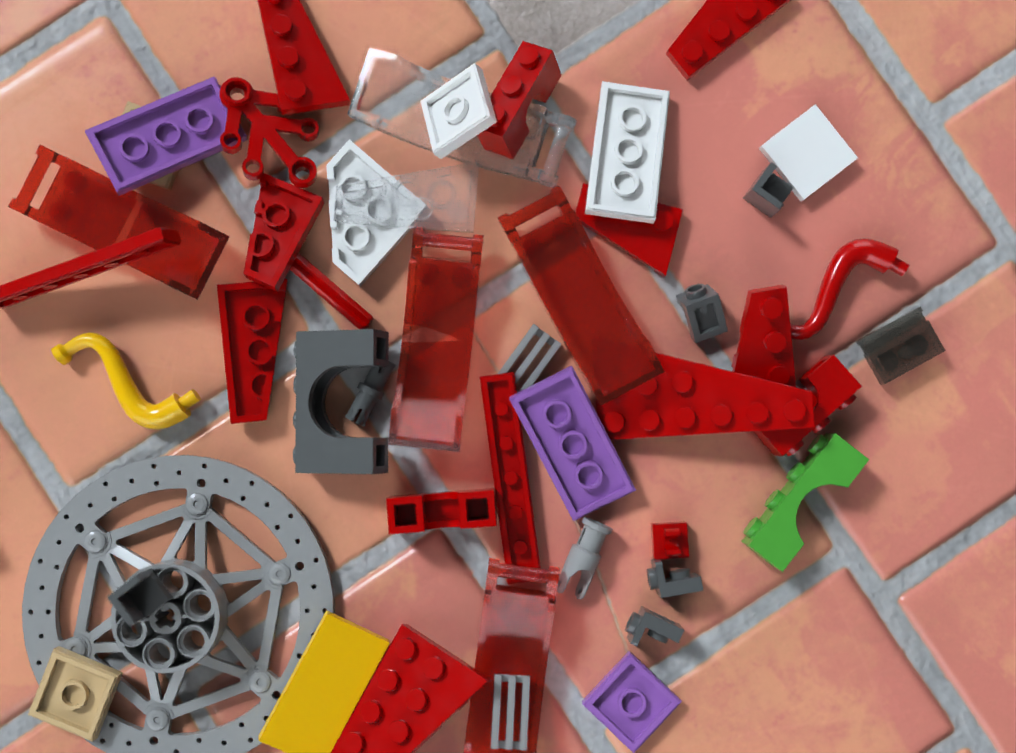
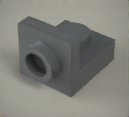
[676,284,728,343]
[647,559,703,598]
[625,606,684,647]

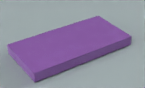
[85,76,247,196]
[509,365,636,521]

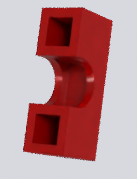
[477,41,562,159]
[753,354,862,457]
[386,488,497,535]

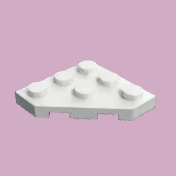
[326,139,428,287]

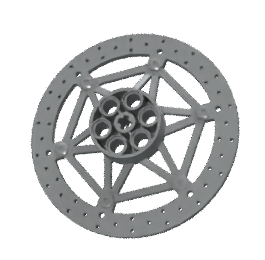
[22,455,335,753]

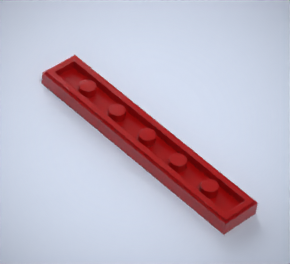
[0,227,182,309]
[480,372,542,585]

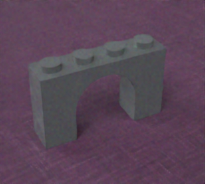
[293,329,389,474]

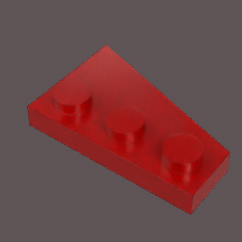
[243,173,325,292]
[574,183,683,277]
[731,285,796,387]

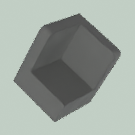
[743,162,793,218]
[107,569,173,627]

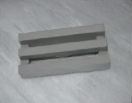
[498,324,561,393]
[491,674,530,751]

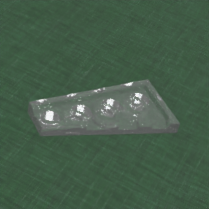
[333,161,479,233]

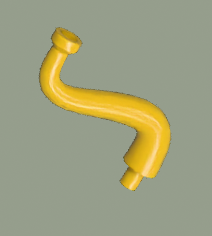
[51,332,201,430]

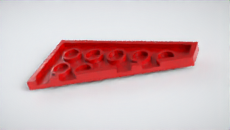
[592,337,815,440]
[331,624,492,753]

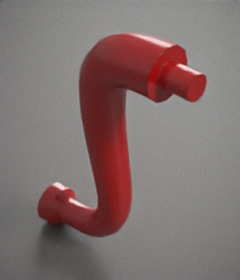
[790,239,909,340]

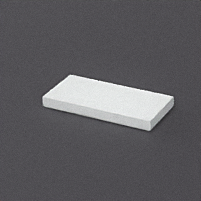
[585,81,670,224]

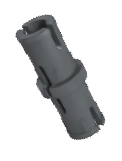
[345,361,396,427]

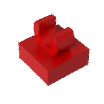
[651,521,689,560]

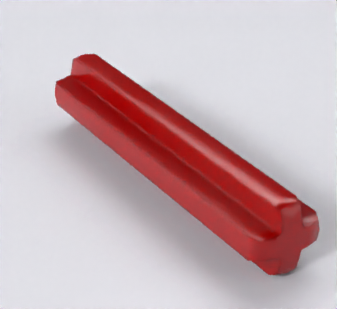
[290,253,374,330]

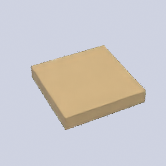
[28,646,123,742]

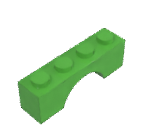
[741,433,869,572]

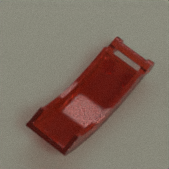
[8,144,230,300]
[497,185,665,405]
[388,228,484,452]
[463,558,560,753]

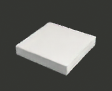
[421,63,497,159]
[759,104,858,202]

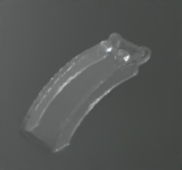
[347,48,577,188]

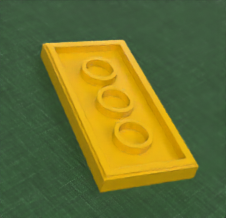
[258,610,390,753]

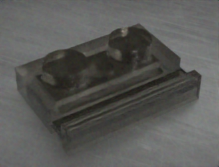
[856,306,946,385]

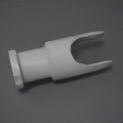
[556,517,613,600]

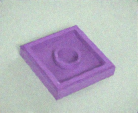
[582,650,682,753]

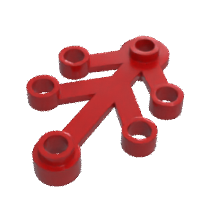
[219,77,319,188]

